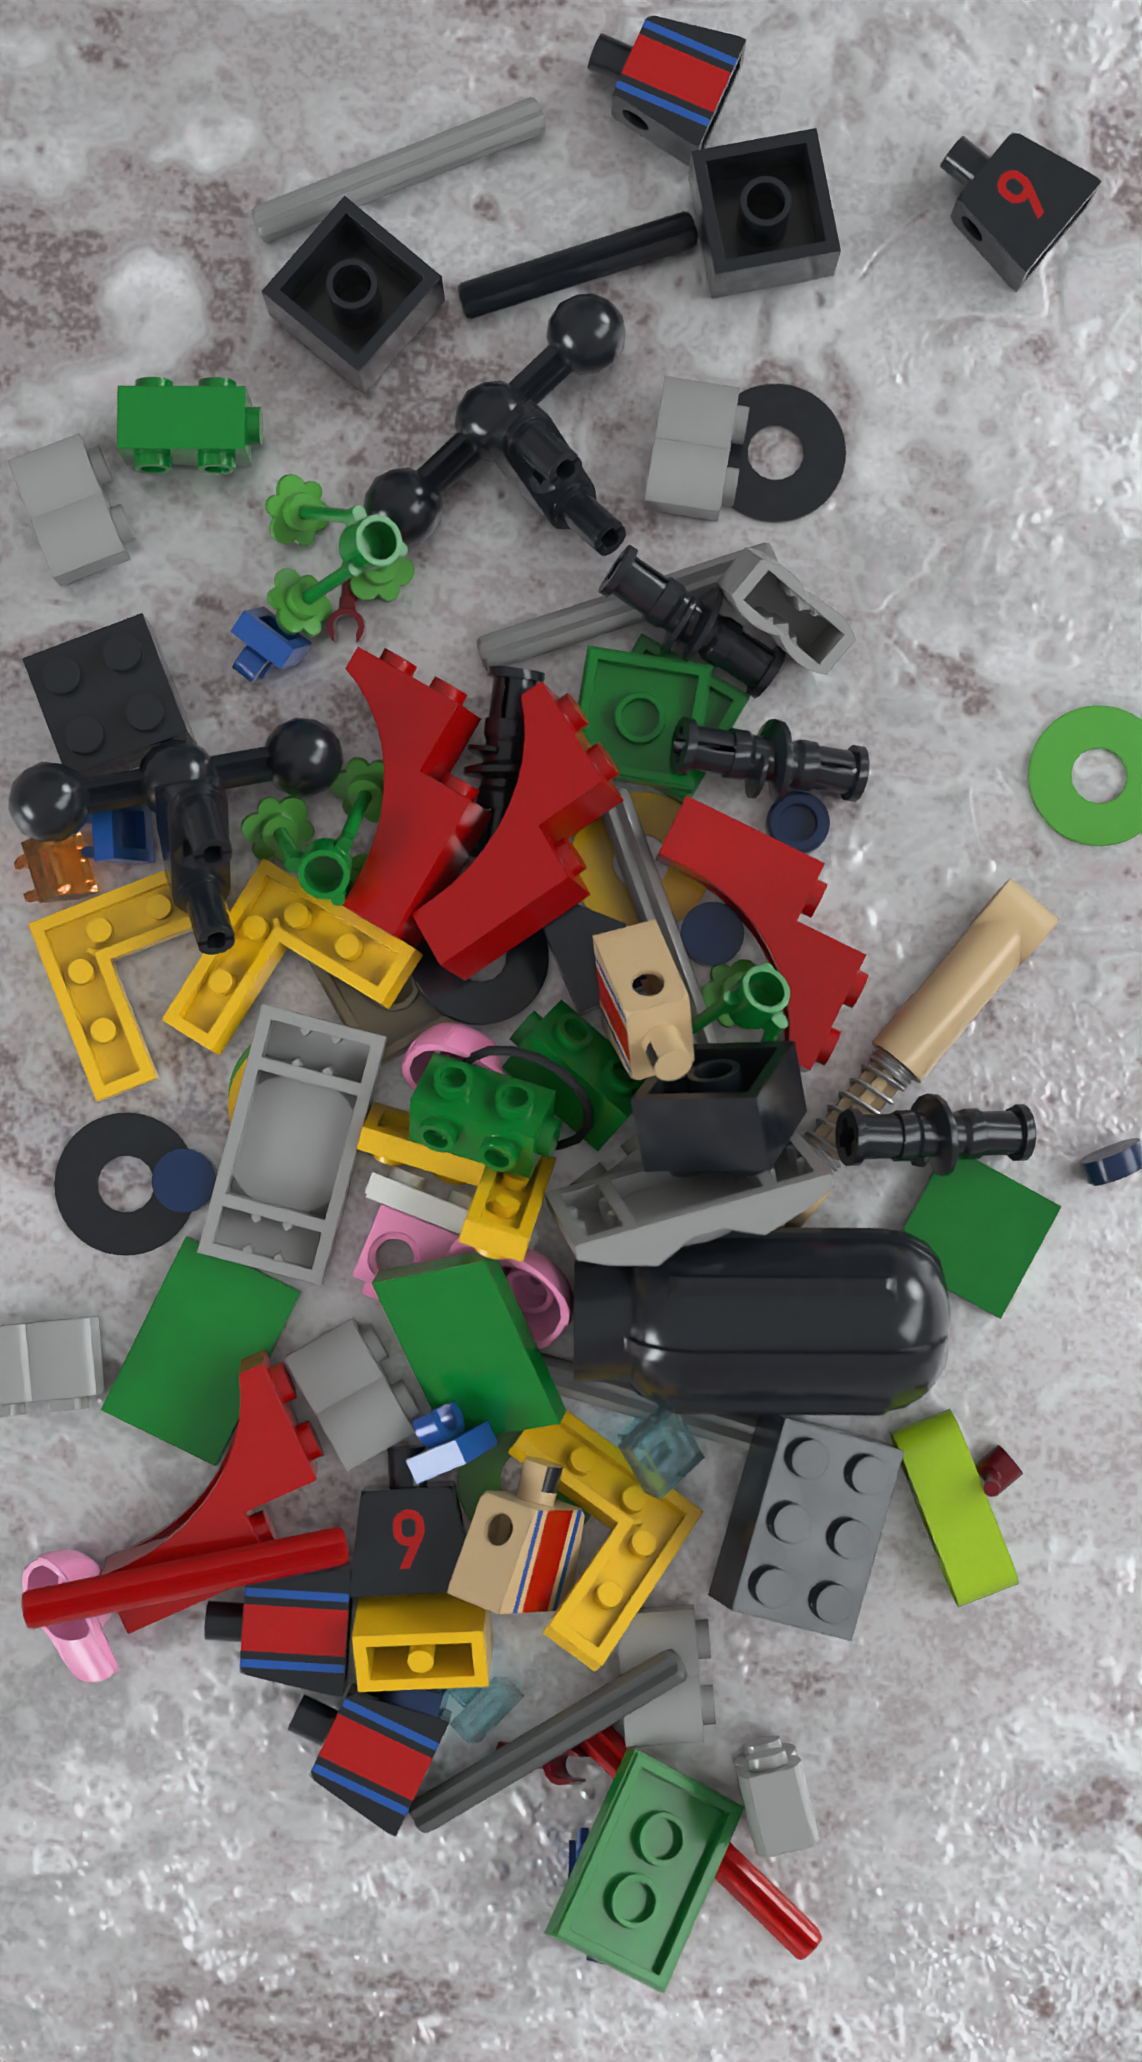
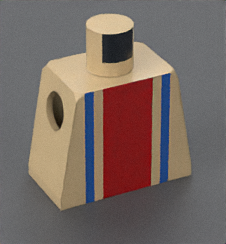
[593,919,695,1081]
[447,1457,585,1614]

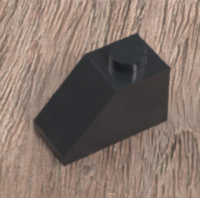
[542,904,647,1016]

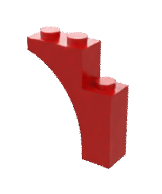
[342,647,493,947]
[411,681,624,981]
[655,795,869,1073]
[101,1349,324,1634]

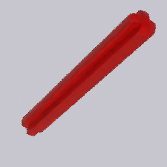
[21,1527,349,1629]
[578,1725,822,1960]

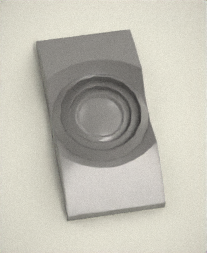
[197,1004,388,1285]
[544,1130,834,1266]

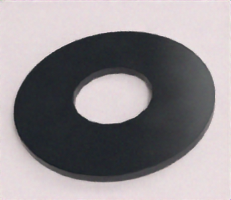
[727,383,846,523]
[408,929,549,1025]
[54,1113,192,1256]

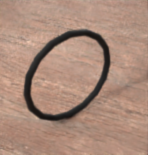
[463,1046,593,1150]

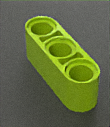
[890,1409,1019,1608]

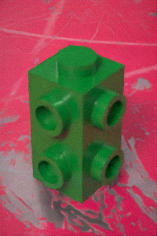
[117,377,263,475]
[502,999,647,1152]
[409,1053,562,1179]

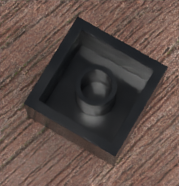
[688,128,841,298]
[262,195,445,394]
[22,613,197,778]
[630,1041,807,1177]

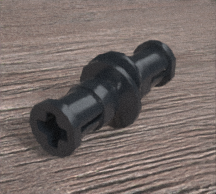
[598,544,786,699]
[463,666,545,858]
[670,717,870,803]
[835,1093,1036,1176]

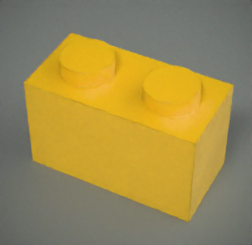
[352,1592,493,1692]

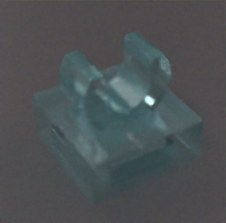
[617,1406,705,1499]
[445,1676,525,1743]

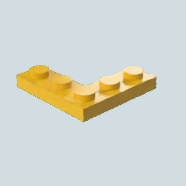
[161,858,423,1056]
[28,870,230,1102]
[356,1102,557,1262]
[507,1411,704,1672]

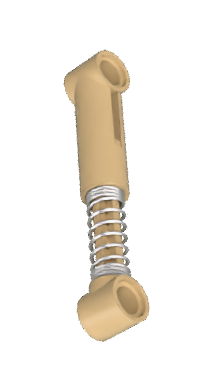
[782,878,1060,1227]

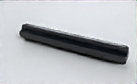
[458,211,698,319]

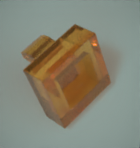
[14,832,99,903]

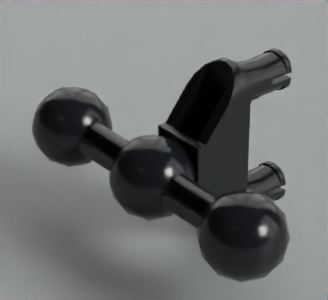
[363,293,626,556]
[8,717,343,955]

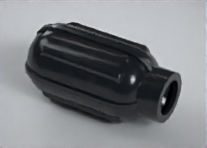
[574,1227,951,1416]

